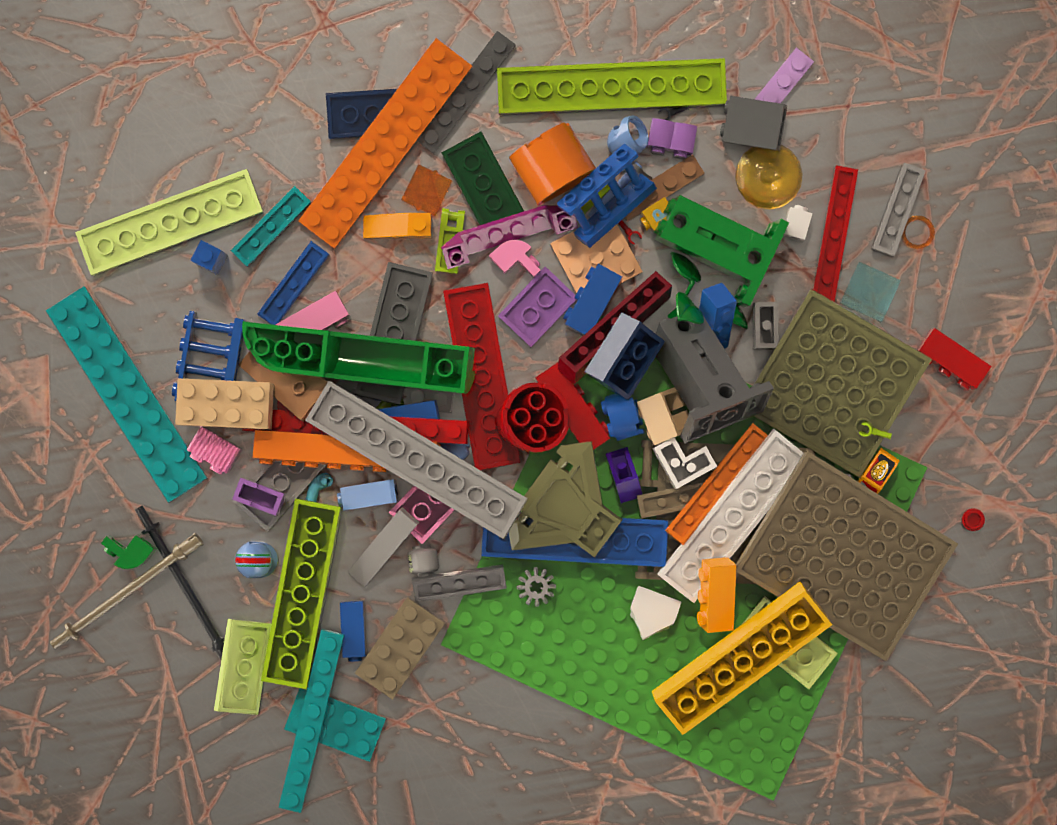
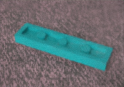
[230,186,312,267]

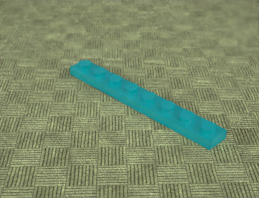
[278,629,345,813]

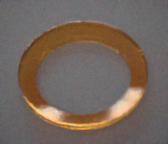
[902,216,935,249]

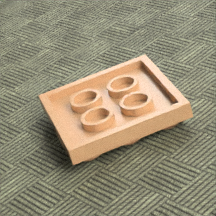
[550,224,643,293]

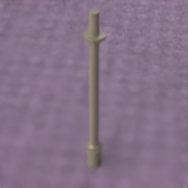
[50,533,204,649]

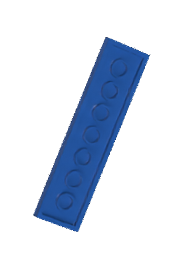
[481,512,669,567]

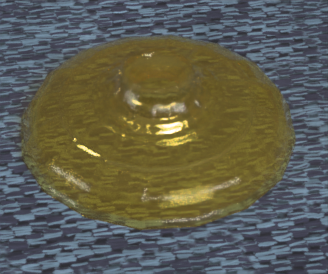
[735,145,803,209]

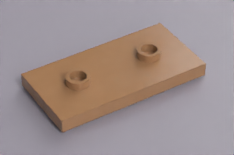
[238,351,328,422]

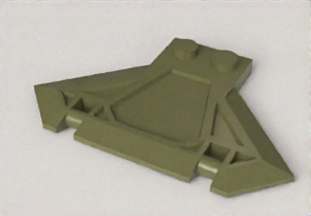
[509,441,623,557]

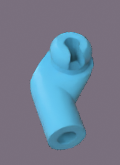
[305,473,333,502]

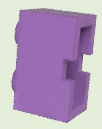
[232,478,286,516]

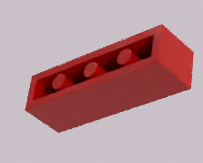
[535,362,610,450]

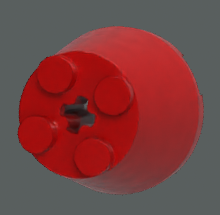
[495,382,569,453]

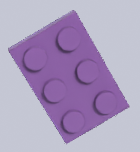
[498,267,576,347]

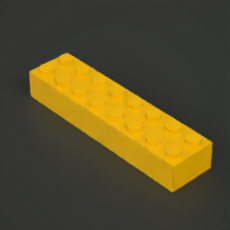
[652,581,832,735]

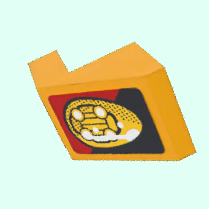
[857,448,900,494]

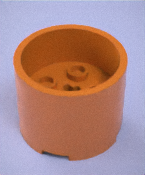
[509,122,596,206]

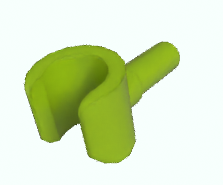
[859,422,892,439]

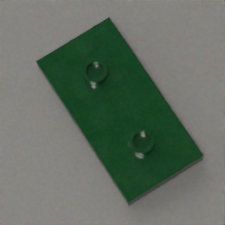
[441,131,524,225]

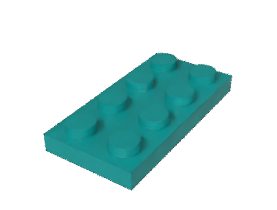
[284,688,386,762]

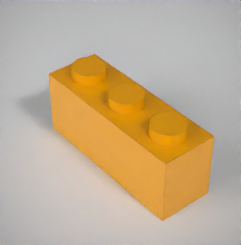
[697,557,736,633]

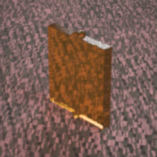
[401,164,452,216]

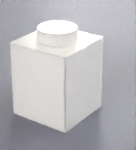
[783,205,813,242]

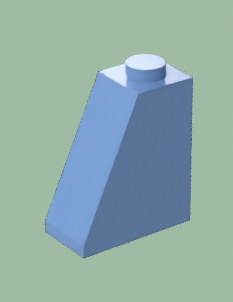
[337,479,399,511]

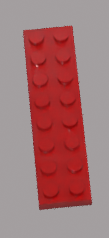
[443,283,521,470]

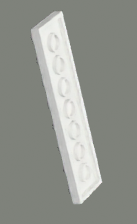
[657,429,804,603]

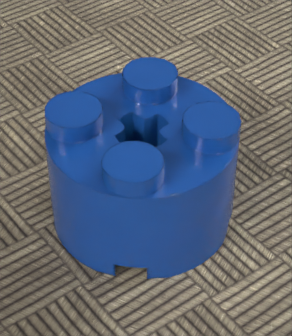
[601,392,645,441]

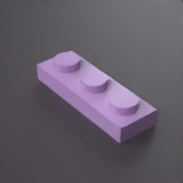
[755,47,814,104]

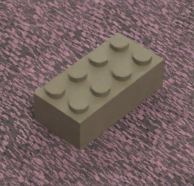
[355,596,446,700]

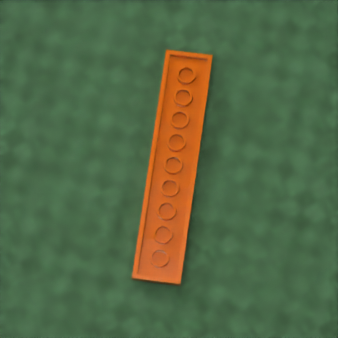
[298,38,473,249]

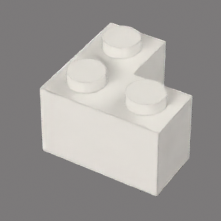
[653,437,717,489]

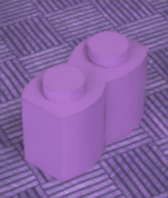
[647,118,697,158]

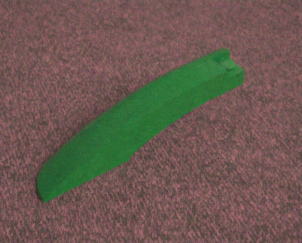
[242,321,475,394]

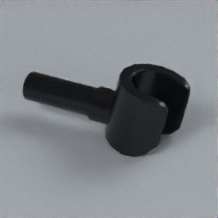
[658,106,690,121]

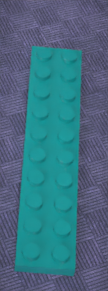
[46,286,208,503]

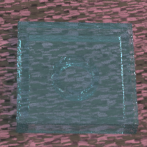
[840,262,901,322]

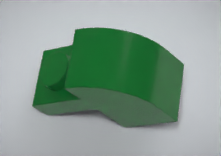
[101,535,157,569]

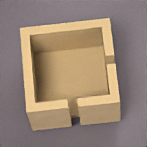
[637,387,689,445]

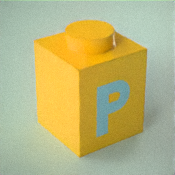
[640,197,677,233]

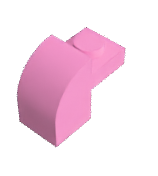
[489,240,541,278]

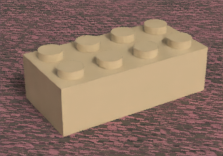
[175,378,274,430]

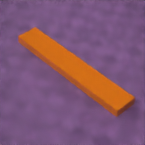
[665,423,768,545]

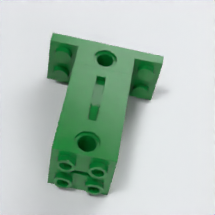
[654,195,789,308]

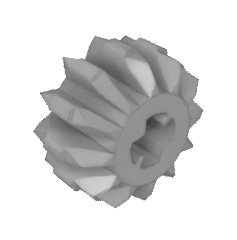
[517,567,556,607]

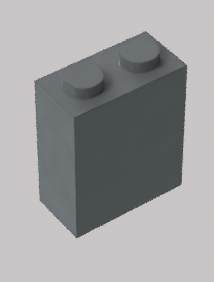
[720,96,788,151]

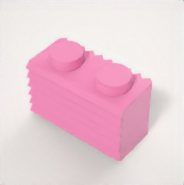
[187,427,242,475]

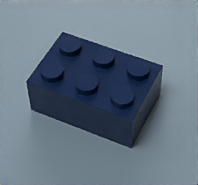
[584,313,665,400]

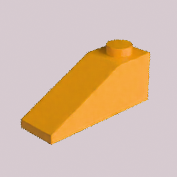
[363,213,432,239]

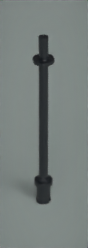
[135,505,224,660]

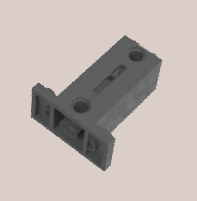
[655,316,774,443]

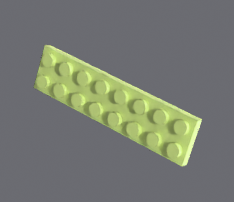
[75,169,263,276]

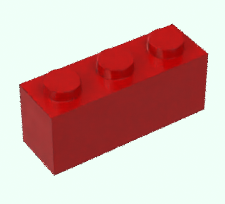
[917,328,992,391]

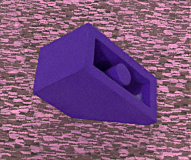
[606,447,642,503]

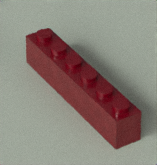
[558,271,672,384]

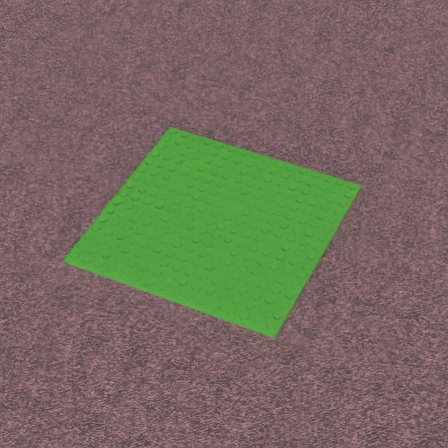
[441,316,927,801]

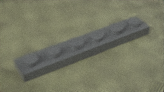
[417,31,516,154]

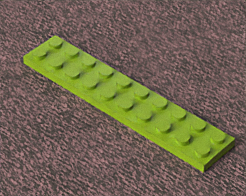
[497,58,727,115]

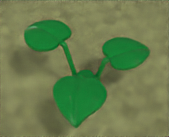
[668,252,748,330]

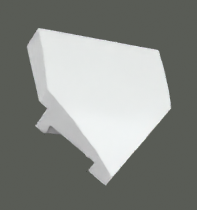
[630,586,681,640]

